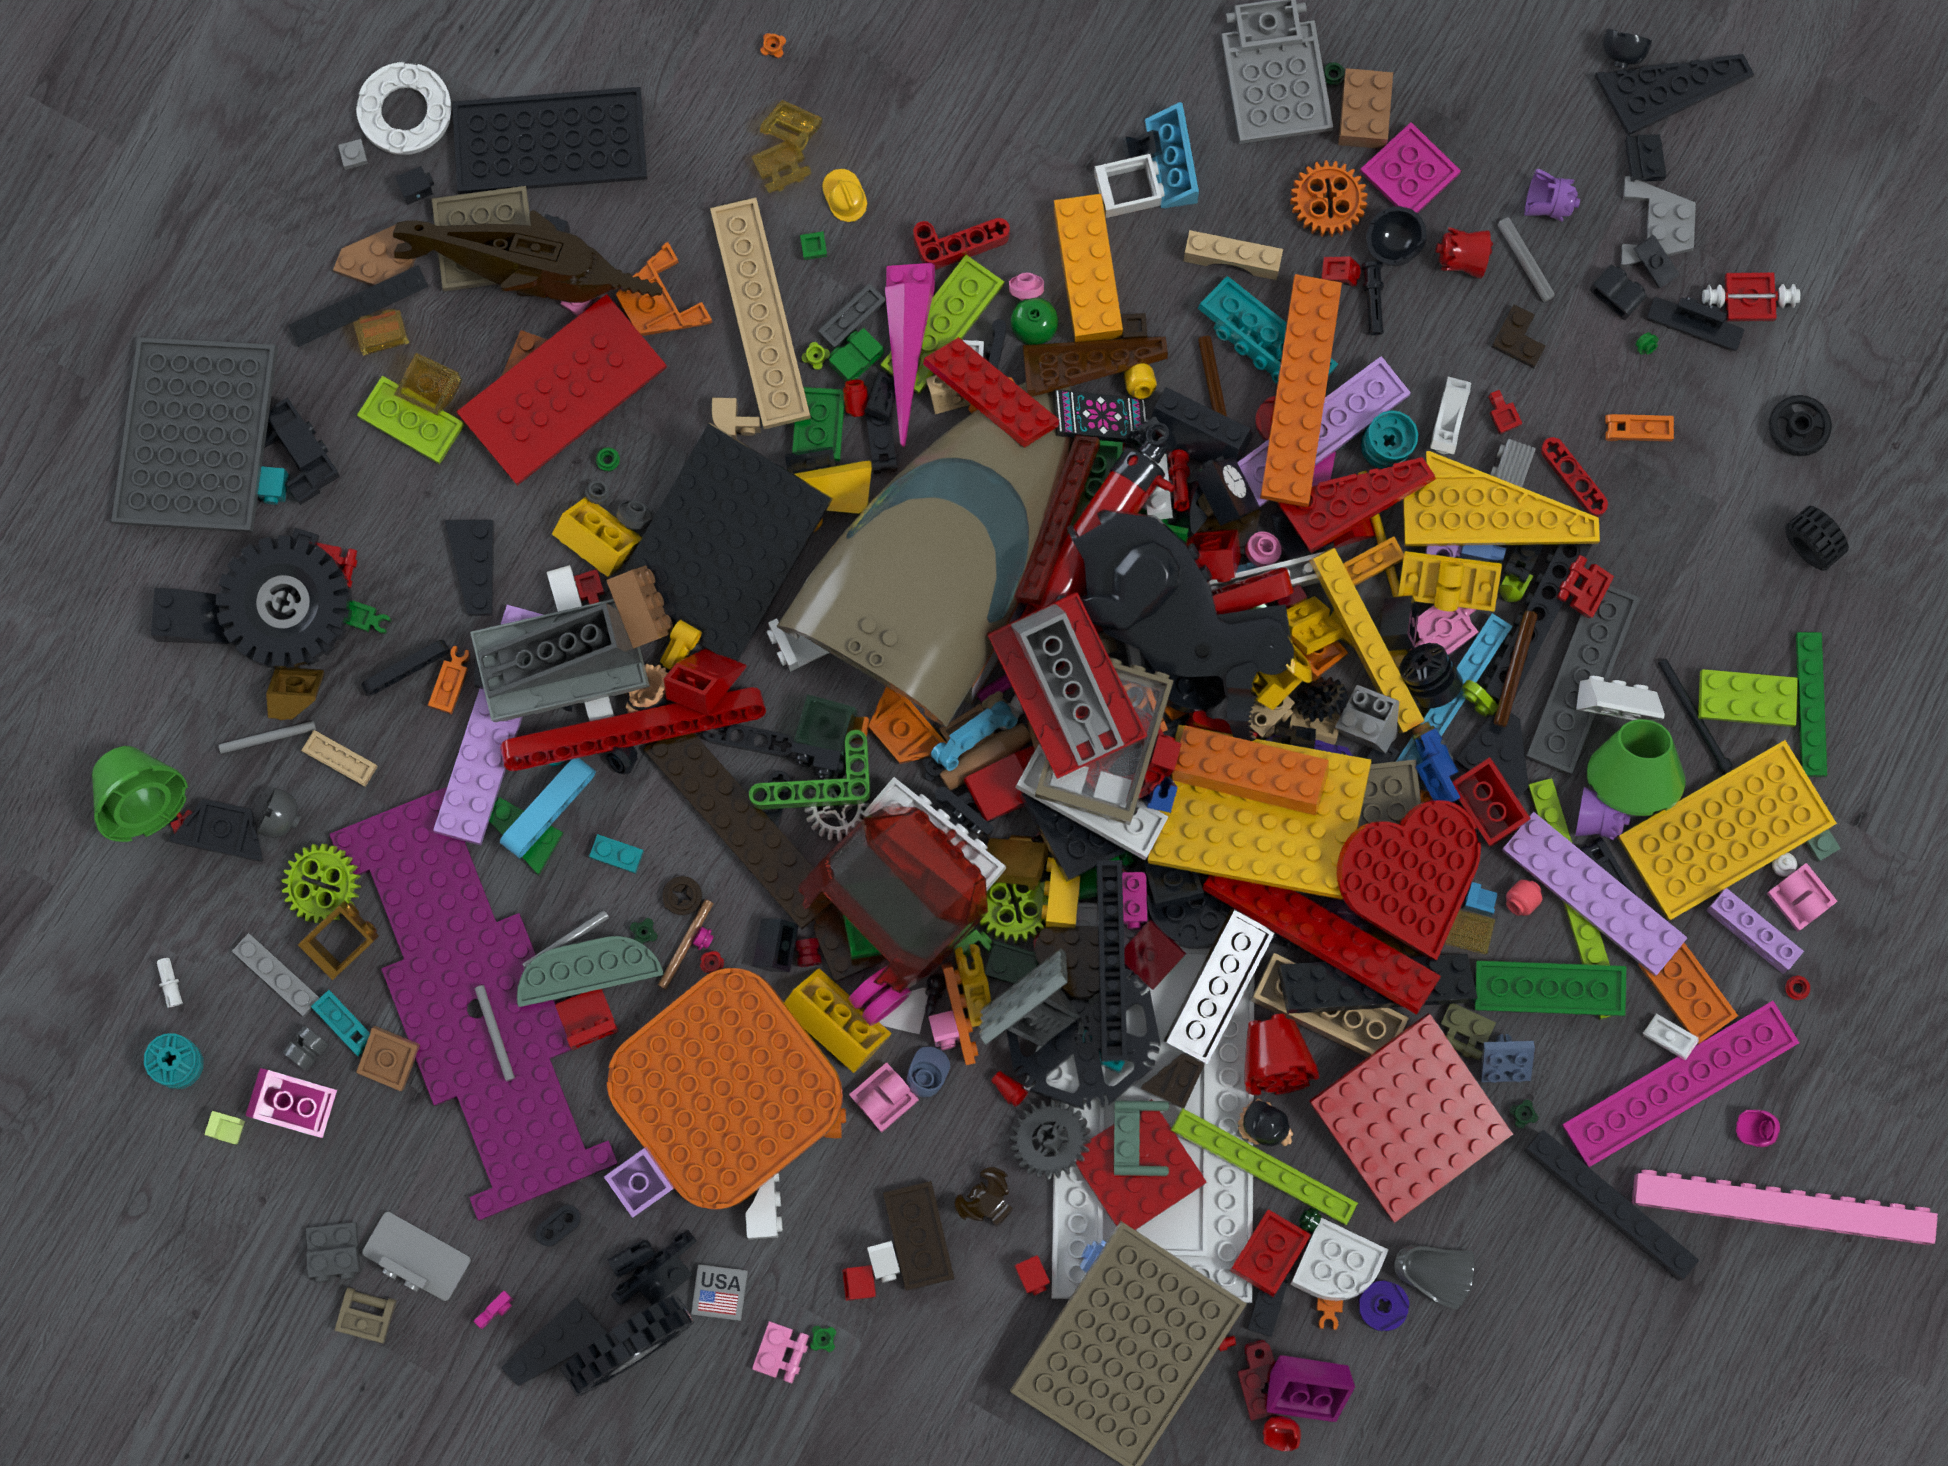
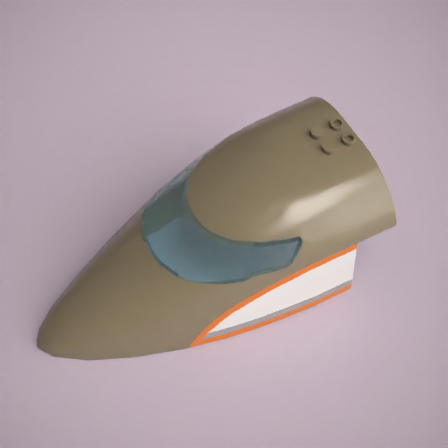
[777,382,1076,728]

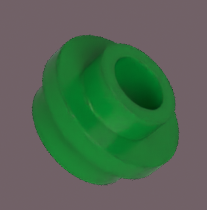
[1636,332,1659,355]
[596,447,620,472]

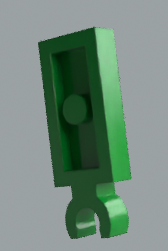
[345,601,391,634]

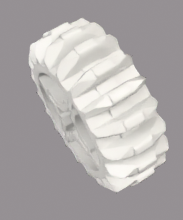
[805,775,870,841]

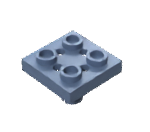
[1480,1034,1535,1083]

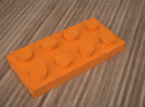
[1638,943,1738,1045]

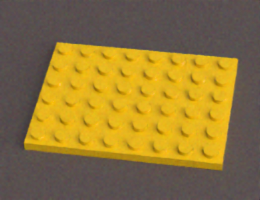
[1148,725,1371,899]

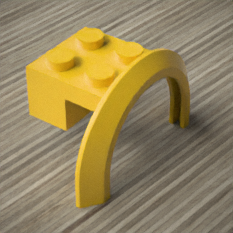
[1252,644,1312,710]

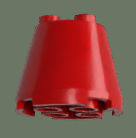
[1244,1014,1319,1096]

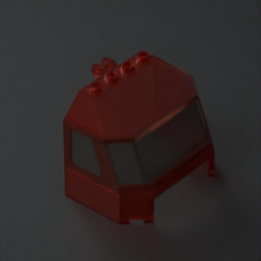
[798,806,988,993]

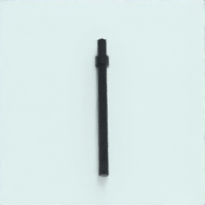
[1658,659,1733,775]

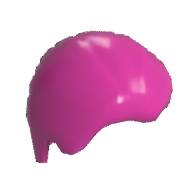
[1736,1110,1780,1148]

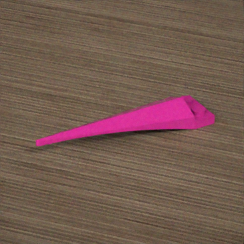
[885,263,935,447]

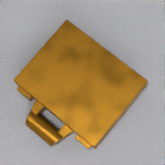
[986,835,1048,890]

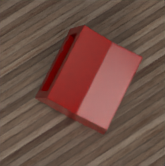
[842,1265,876,1301]

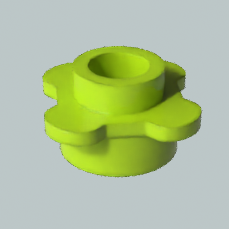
[802,342,830,370]

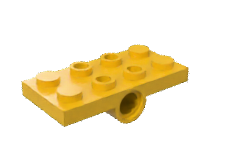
[1398,551,1502,612]

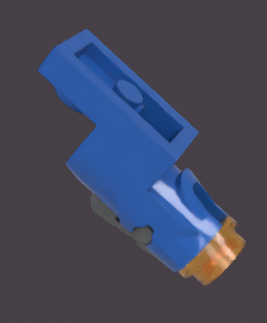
[1411,721,1461,803]

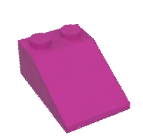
[245,1068,337,1138]

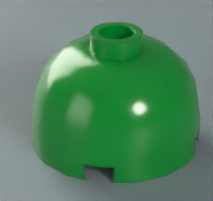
[1011,297,1058,345]

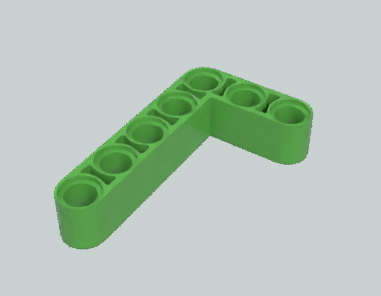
[749,730,870,809]

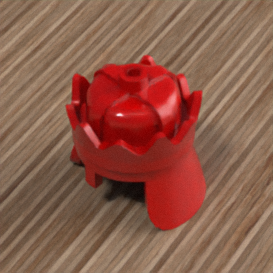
[1435,227,1491,279]

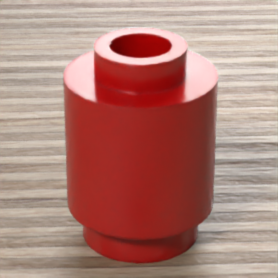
[843,379,868,417]

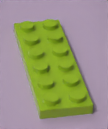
[881,255,1004,395]

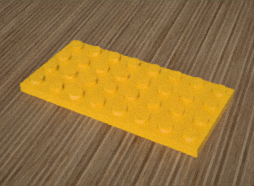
[1617,740,1837,921]

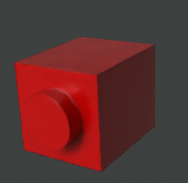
[1147,735,1182,777]
[1015,1255,1050,1296]

